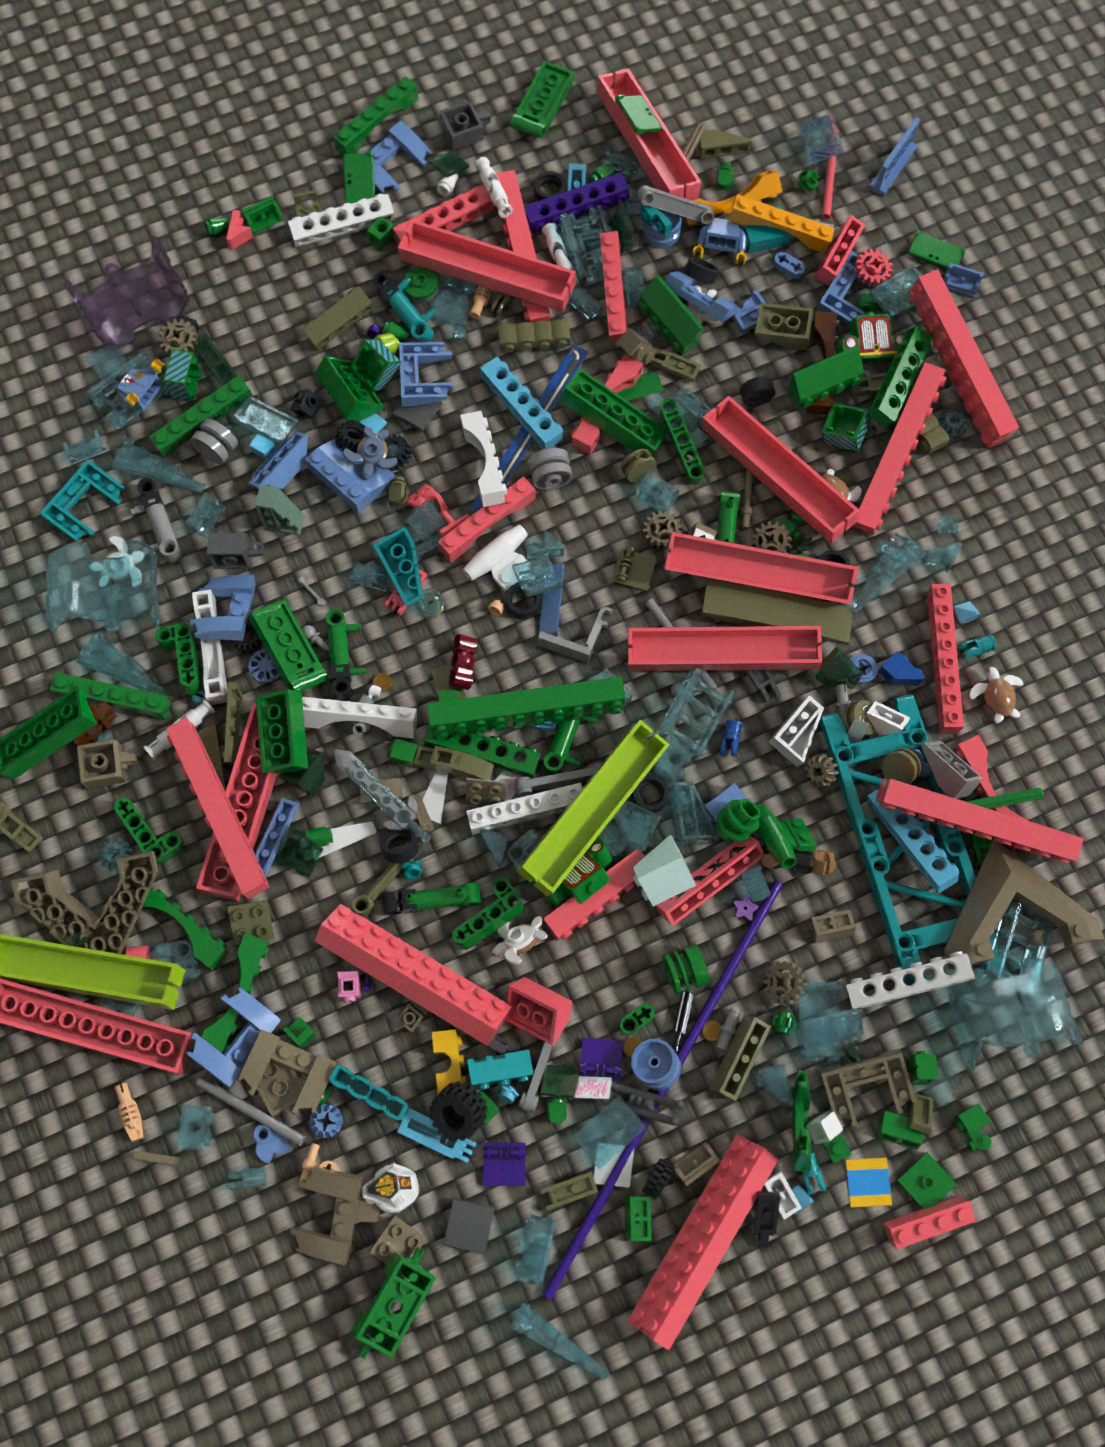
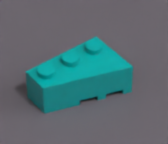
[467,1050,534,1091]

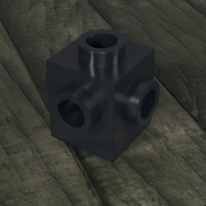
[290,389,321,419]

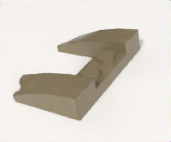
[238,1029,337,1115]
[820,1048,916,1127]
[291,1166,363,1265]

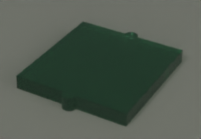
[429,151,470,178]
[541,1064,580,1099]

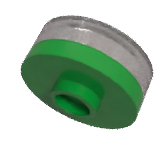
[404,266,440,304]

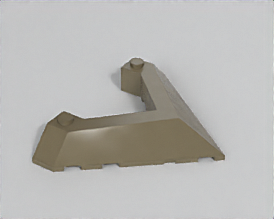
[944,839,1104,970]
[11,851,158,954]

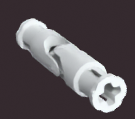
[475,157,513,218]
[542,223,579,287]
[143,699,215,760]

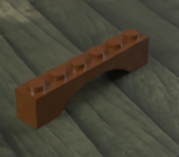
[806,311,839,415]

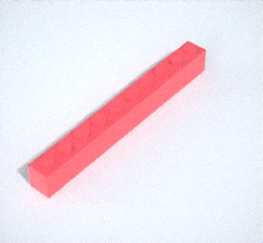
[496,170,551,323]
[853,362,947,535]
[166,717,270,899]

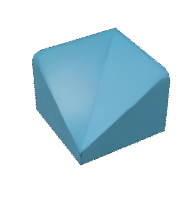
[249,432,276,459]

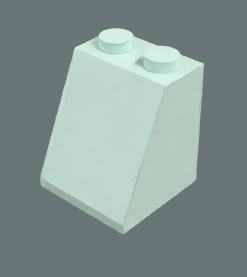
[633,835,696,906]

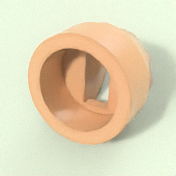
[488,600,505,616]

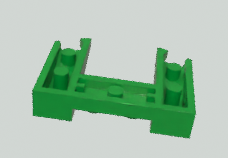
[792,1071,812,1172]

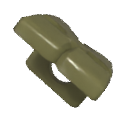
[293,190,326,230]

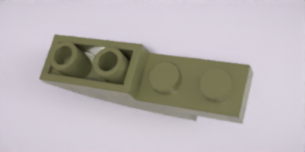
[414,746,495,780]
[0,801,44,853]

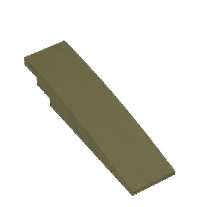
[702,578,853,644]

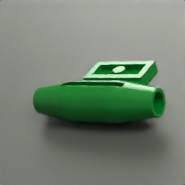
[756,804,817,869]

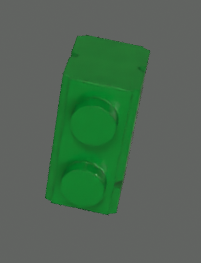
[906,1050,939,1086]

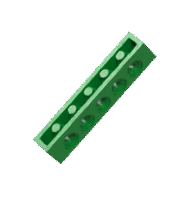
[868,325,933,427]
[423,722,541,779]

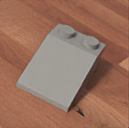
[922,740,983,799]

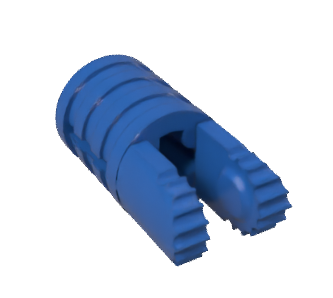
[719,720,743,756]

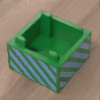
[349,339,402,392]
[163,349,202,402]
[821,403,871,452]

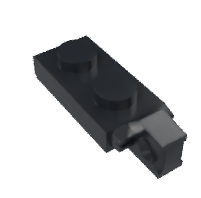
[754,1191,780,1247]

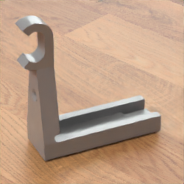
[537,607,613,663]

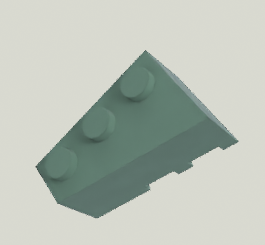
[255,485,305,535]

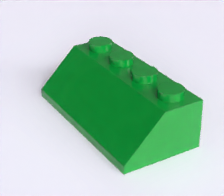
[638,275,704,355]
[788,346,864,409]
[315,356,384,421]
[256,689,308,773]

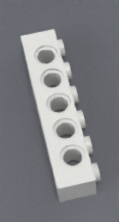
[288,194,395,247]
[467,783,582,835]
[846,951,975,1010]

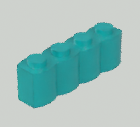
[329,1065,410,1121]

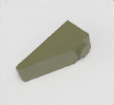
[697,130,752,160]

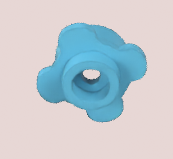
[498,1085,519,1104]

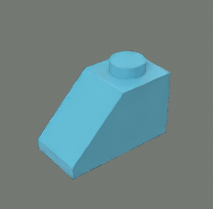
[568,163,586,191]

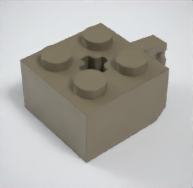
[77,740,138,789]

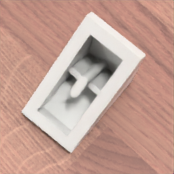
[866,701,910,736]
[764,1171,802,1219]

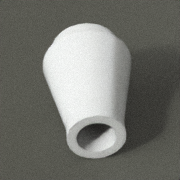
[437,171,458,197]

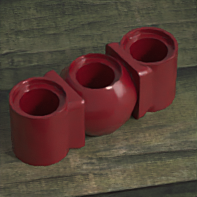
[449,634,477,690]

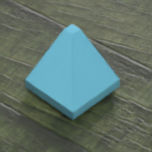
[953,601,980,624]
[792,1185,814,1215]

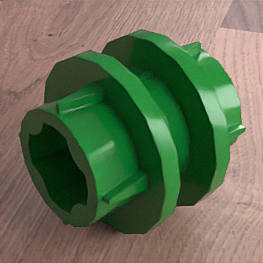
[715,799,762,842]

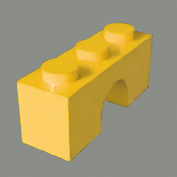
[432,1029,466,1094]

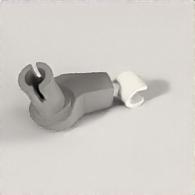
[353,685,381,736]

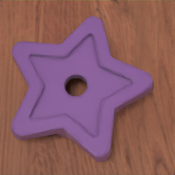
[733,895,759,921]

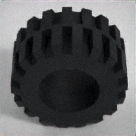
[429,1081,487,1141]

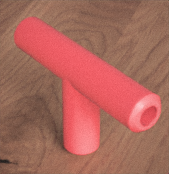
[438,511,470,537]

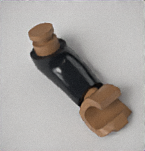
[762,849,836,876]

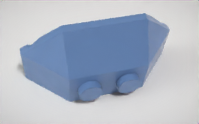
[249,431,308,489]

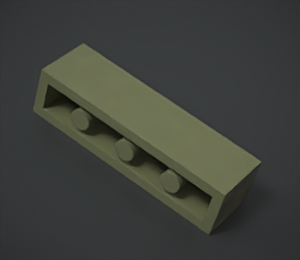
[303,286,375,350]
[709,1015,771,1101]

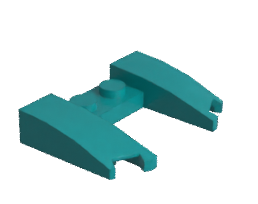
[40,459,125,542]

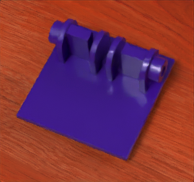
[579,1037,623,1083]
[483,1142,525,1186]

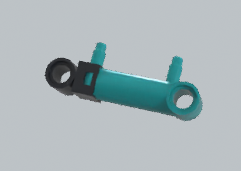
[373,272,436,342]

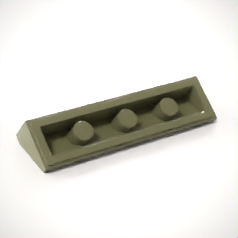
[198,724,227,792]

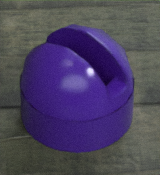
[367,324,382,339]

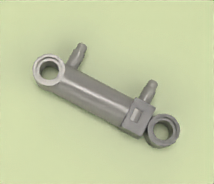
[130,478,182,563]

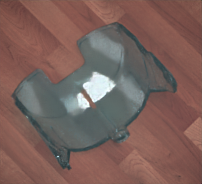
[46,540,161,632]
[948,958,1083,1070]

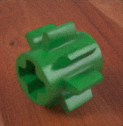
[797,169,819,191]
[770,1011,797,1035]

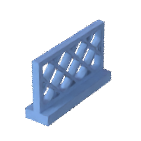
[869,117,920,197]

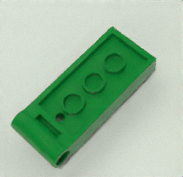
[510,61,575,139]
[249,599,328,692]

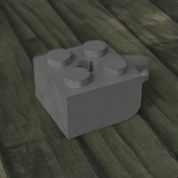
[440,101,491,150]
[207,531,264,569]

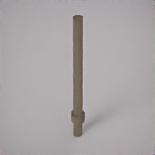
[741,469,753,530]

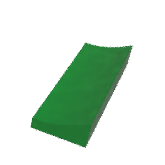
[558,368,667,455]
[0,685,97,780]

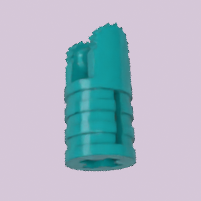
[958,634,997,659]
[801,1152,826,1195]

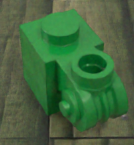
[954,1103,991,1152]

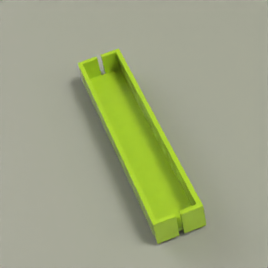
[517,720,670,896]
[0,934,186,1010]

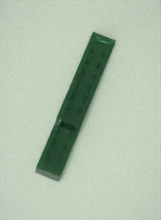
[193,332,265,425]

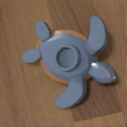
[343,426,397,479]

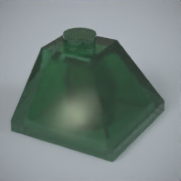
[814,647,863,689]
[279,748,325,796]

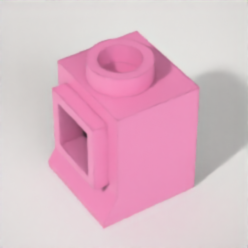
[338,971,361,1002]

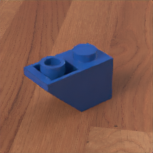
[878,651,925,686]

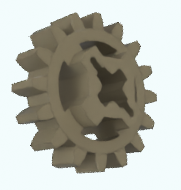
[158,319,198,355]
[643,510,683,549]
[751,521,792,554]
[763,961,807,1006]

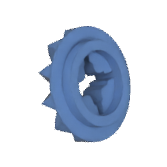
[847,654,878,683]
[310,1104,343,1138]

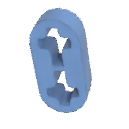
[774,252,805,279]

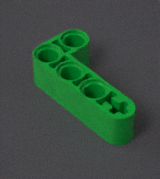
[155,623,201,696]
[114,797,184,865]
[452,877,524,950]

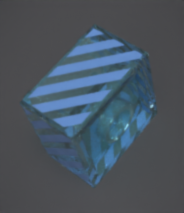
[799,113,843,165]

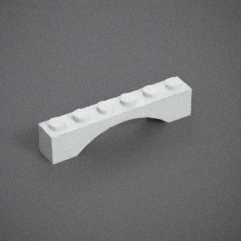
[460,411,507,507]
[192,589,228,705]
[302,697,417,739]

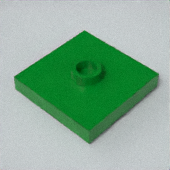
[896,1152,957,1209]

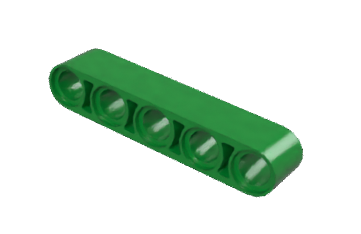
[660,398,704,485]

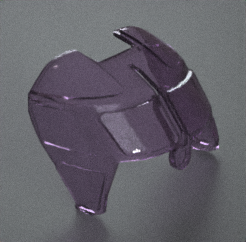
[63,235,189,347]

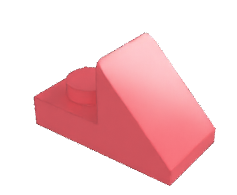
[226,210,253,250]

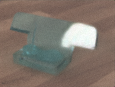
[649,388,712,447]

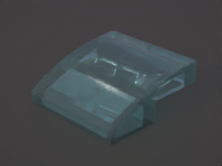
[512,556,562,597]

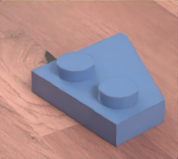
[734,289,766,333]

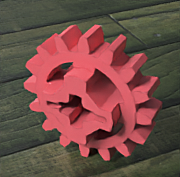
[854,248,893,287]

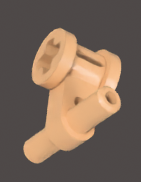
[299,1143,340,1183]

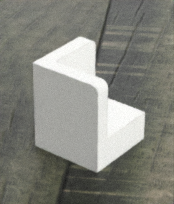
[806,1111,843,1145]

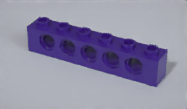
[524,172,630,233]

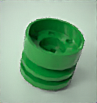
[662,944,710,995]

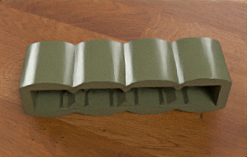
[498,319,570,353]
[899,385,950,455]

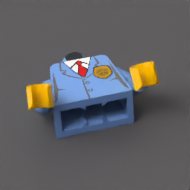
[693,217,747,265]
[115,359,164,411]

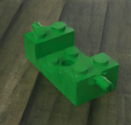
[350,1247,437,1359]

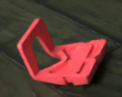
[406,484,449,525]

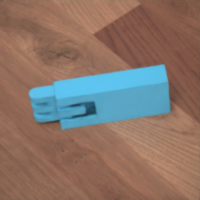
[397,1108,477,1163]

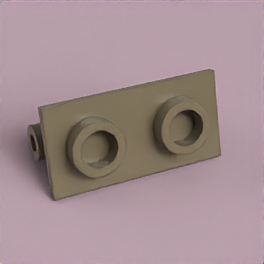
[402,795,435,837]

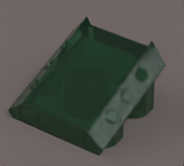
[604,203,634,254]
[276,825,323,877]

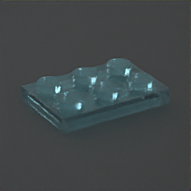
[870,264,922,320]
[430,275,478,329]
[232,396,298,445]
[573,1095,647,1170]

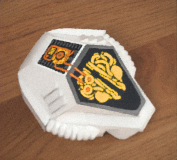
[361,1163,419,1213]

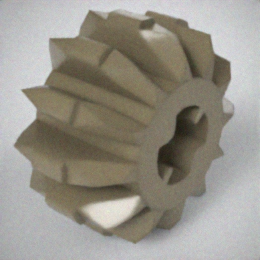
[805,754,839,787]

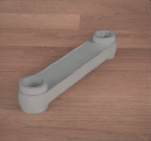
[638,185,714,224]
[514,762,603,796]
[519,1042,552,1113]

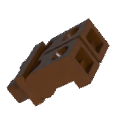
[71,700,117,746]

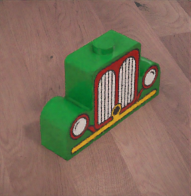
[836,312,905,362]
[534,837,612,904]

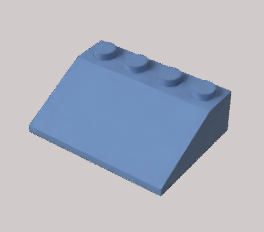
[305,437,396,514]

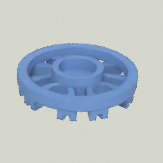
[248,649,281,684]

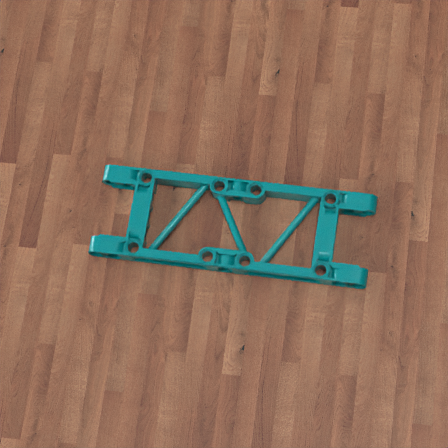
[819,694,1005,986]

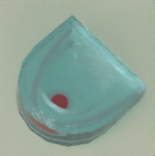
[938,515,958,535]

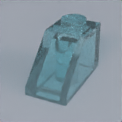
[622,266,644,308]
[756,1064,794,1108]

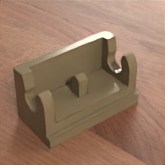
[810,909,856,944]
[674,1143,720,1187]

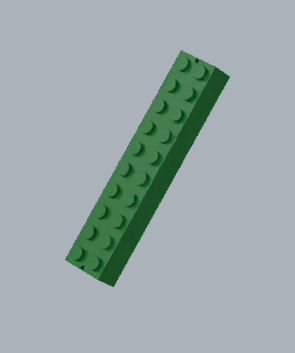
[427,676,626,739]

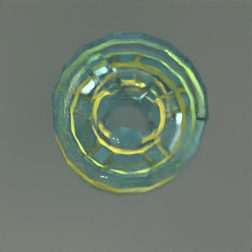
[417,588,444,618]

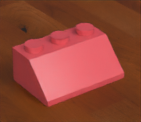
[506,977,572,1046]

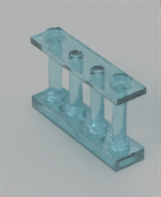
[656,668,734,759]
[984,903,1054,997]

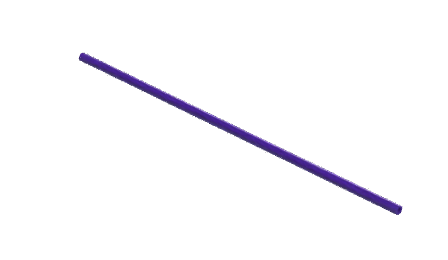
[542,880,783,1300]

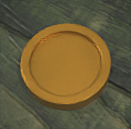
[373,673,392,692]
[702,1021,721,1042]
[623,1037,642,1058]

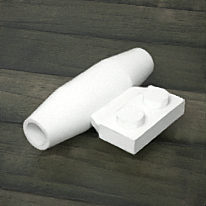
[462,525,534,592]

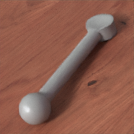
[297,577,325,606]

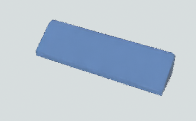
[539,563,564,637]
[255,797,300,875]

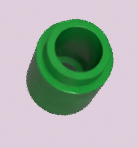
[303,826,333,850]

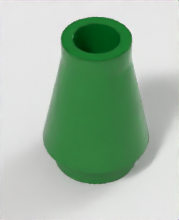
[204,217,231,236]
[383,321,410,342]

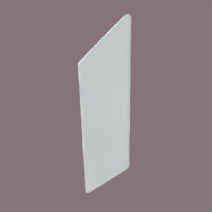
[847,720,870,743]

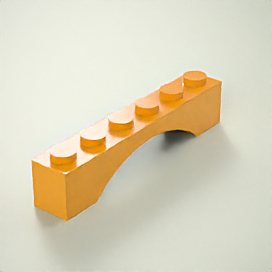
[682,170,782,225]
[727,194,834,253]

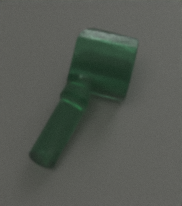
[72,932,88,947]

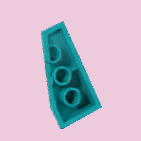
[373,527,423,607]

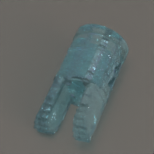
[228,1167,267,1191]

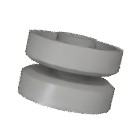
[190,418,238,465]
[529,448,573,490]

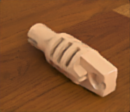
[469,285,493,319]
[115,1083,144,1142]

